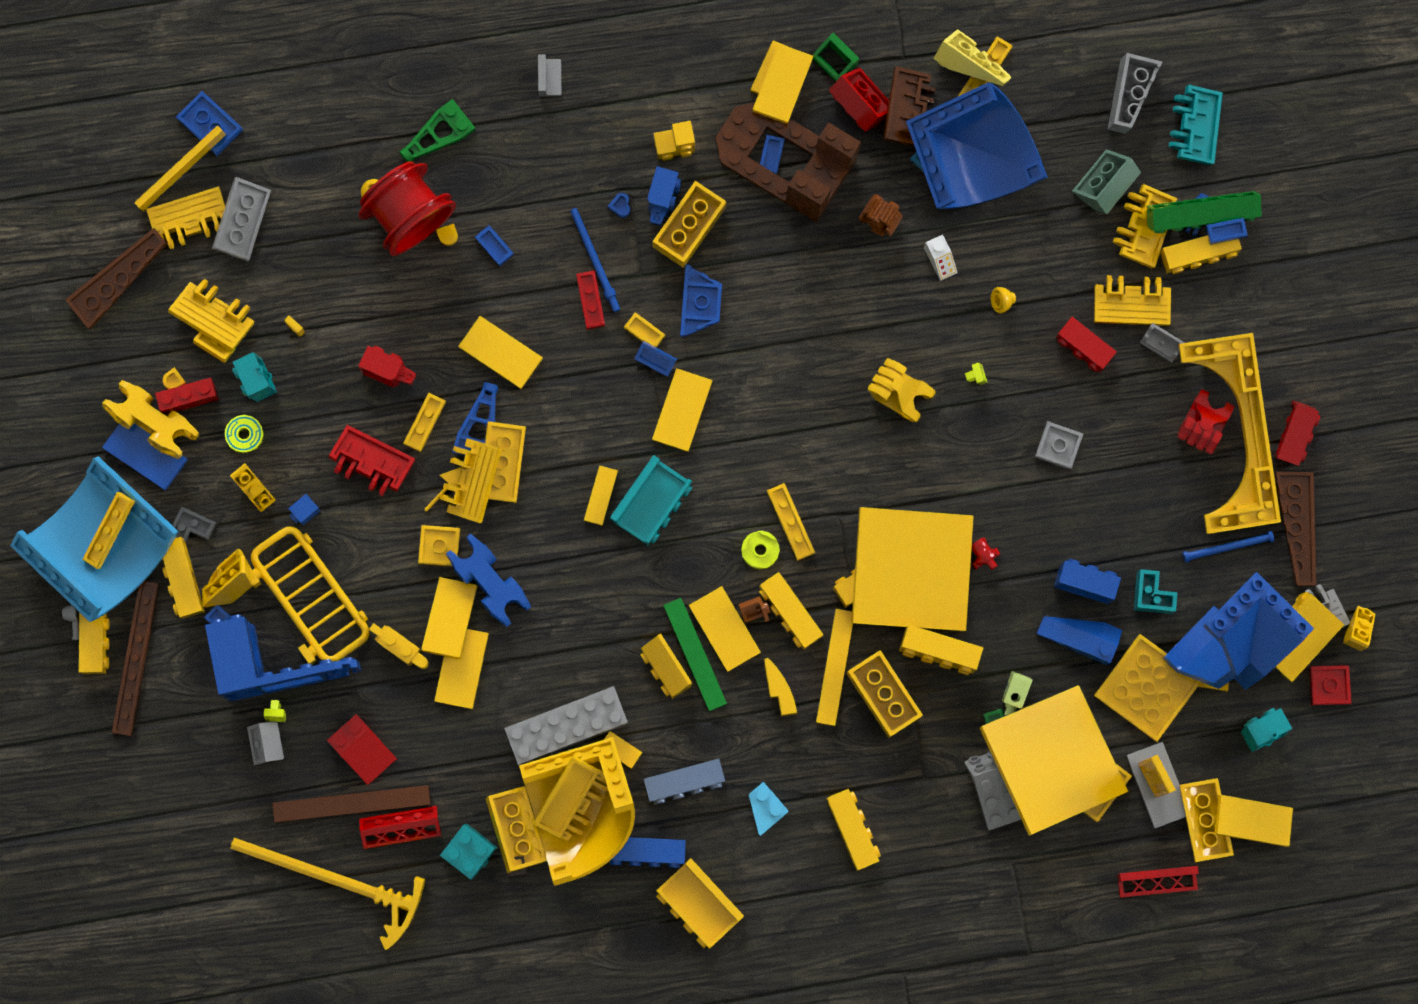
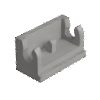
[1140,323,1185,363]

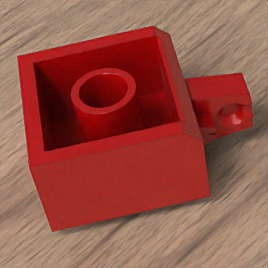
[358,345,416,388]

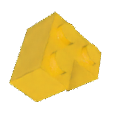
[654,121,695,161]

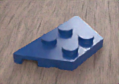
[680,264,722,337]

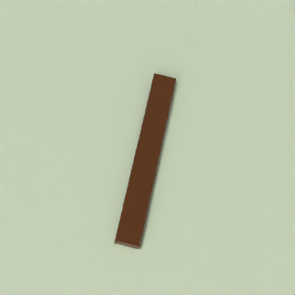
[112,581,160,737]
[273,785,431,823]

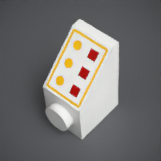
[924,235,958,281]

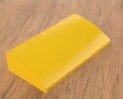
[1179,778,1234,862]
[486,786,547,874]

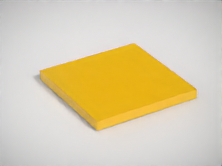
[1094,634,1201,742]

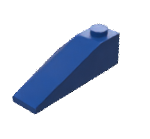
[1036,616,1122,665]

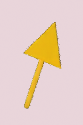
[424,466,466,512]

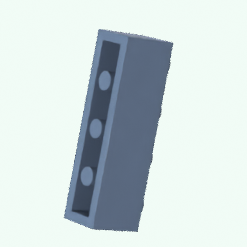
[644,759,725,805]

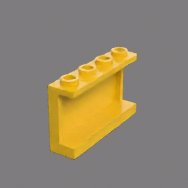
[1276,592,1344,682]
[656,858,744,949]

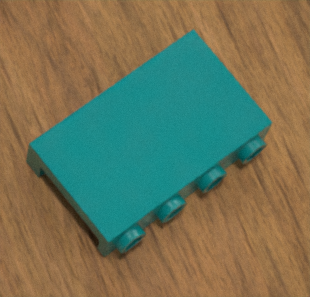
[610,455,693,546]

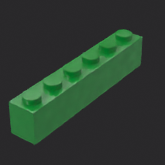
[1147,191,1262,233]

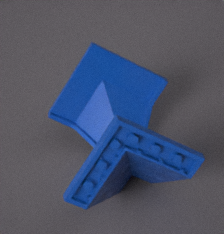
[1163,572,1314,690]

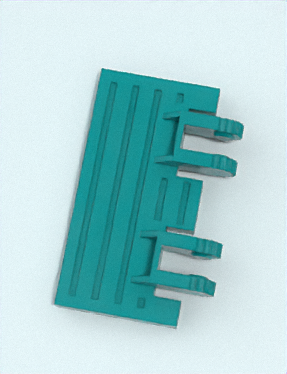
[1168,85,1223,166]

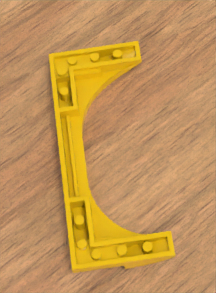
[1178,333,1281,534]

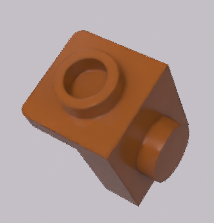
[738,596,770,623]

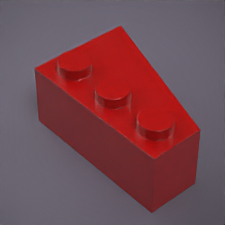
[1275,400,1320,466]

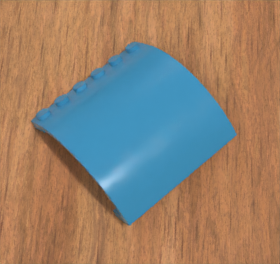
[10,456,179,622]

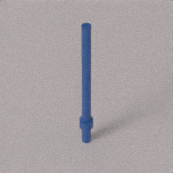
[570,208,621,313]

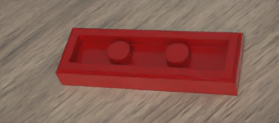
[576,271,605,330]

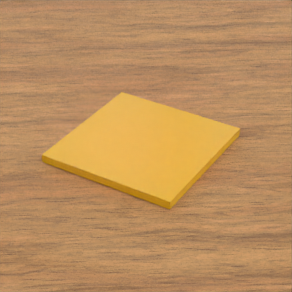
[852,507,973,631]
[980,685,1128,836]

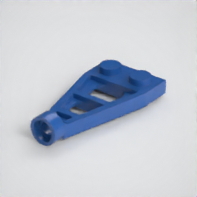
[452,382,499,456]

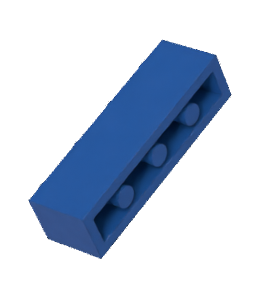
[610,837,686,868]

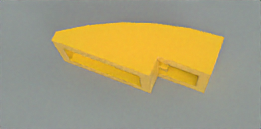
[764,658,797,717]

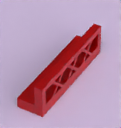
[359,806,441,849]
[1117,866,1199,897]

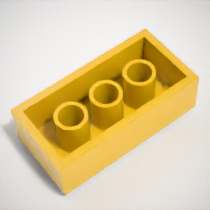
[652,181,727,268]
[899,625,983,675]
[846,650,923,738]

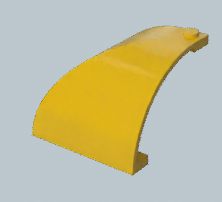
[519,737,635,886]

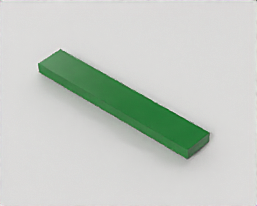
[663,598,727,712]

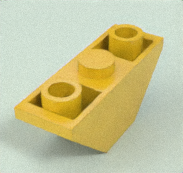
[230,463,276,512]
[1343,606,1375,651]

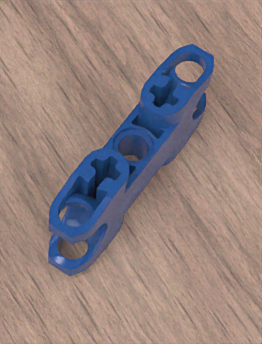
[446,534,532,628]

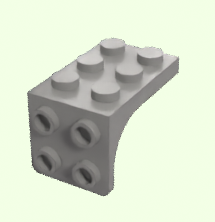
[965,751,1021,830]

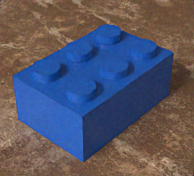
[1054,559,1121,604]

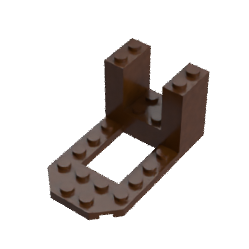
[715,103,861,222]

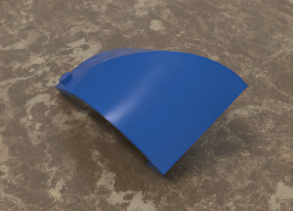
[906,82,1048,209]

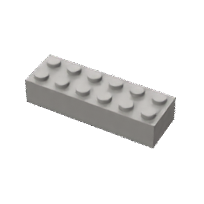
[504,686,628,765]

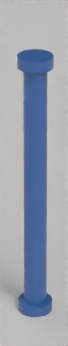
[1182,531,1274,563]

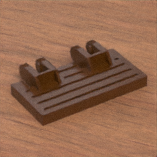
[883,66,936,147]

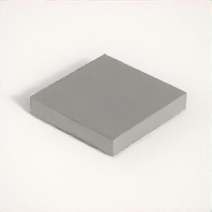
[1035,421,1083,470]

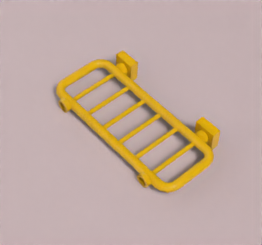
[251,527,370,665]

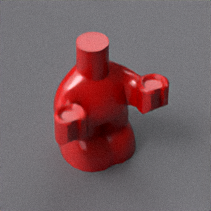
[971,538,1000,570]

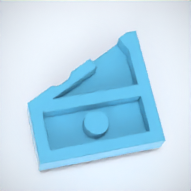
[749,782,789,836]

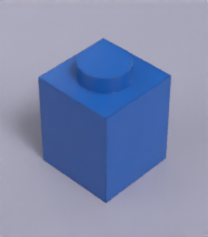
[288,494,320,525]

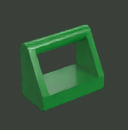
[812,33,859,81]

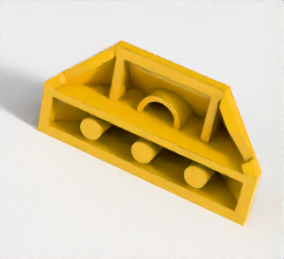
[202,549,253,607]

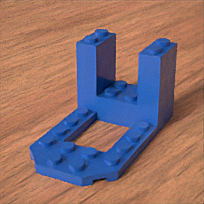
[205,614,361,702]

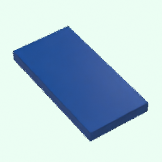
[102,423,188,491]

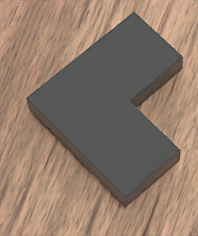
[172,506,217,543]

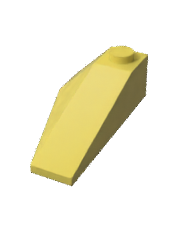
[933,29,1011,86]

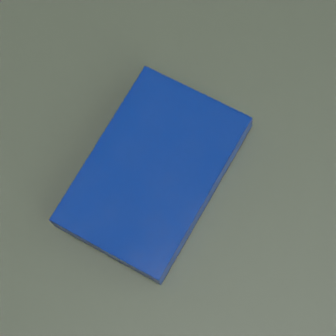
[176,91,243,156]

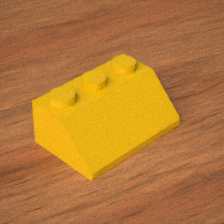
[640,634,692,699]

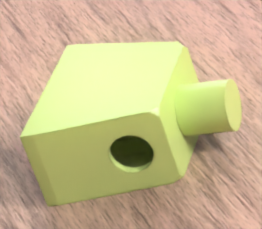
[1002,671,1032,715]

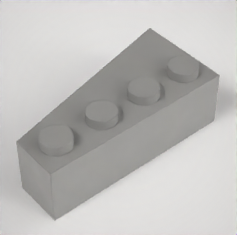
[1107,53,1162,134]

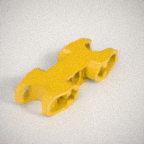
[102,380,199,459]

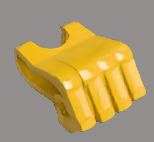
[868,358,936,423]

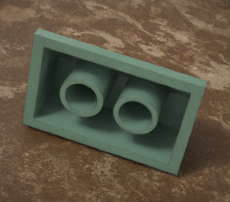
[1072,149,1141,215]

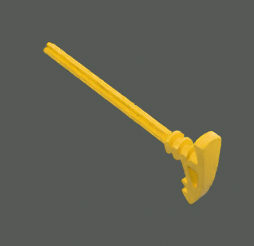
[230,838,425,950]

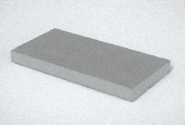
[212,177,271,262]
[1126,742,1186,828]

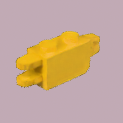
[369,623,429,669]

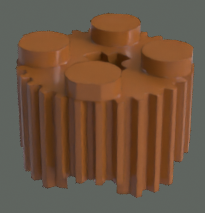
[859,194,903,237]

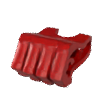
[1177,389,1234,454]

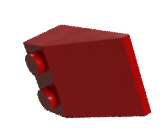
[327,714,397,785]

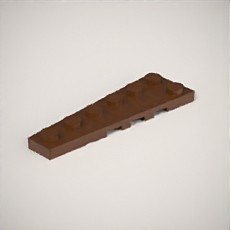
[65,228,167,329]
[1275,471,1316,587]

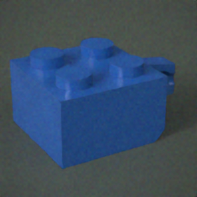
[647,167,681,226]

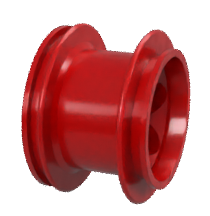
[359,161,456,256]

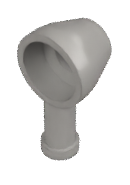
[62,605,79,640]

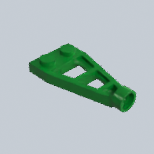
[399,99,476,162]

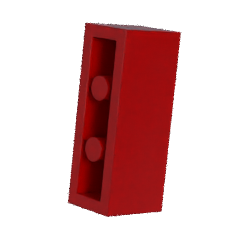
[1056,317,1117,373]
[155,377,219,415]

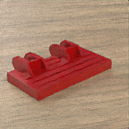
[329,425,415,496]

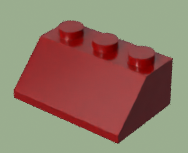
[829,68,889,132]

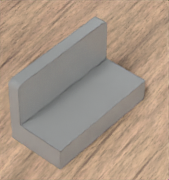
[538,54,562,96]
[247,721,284,765]

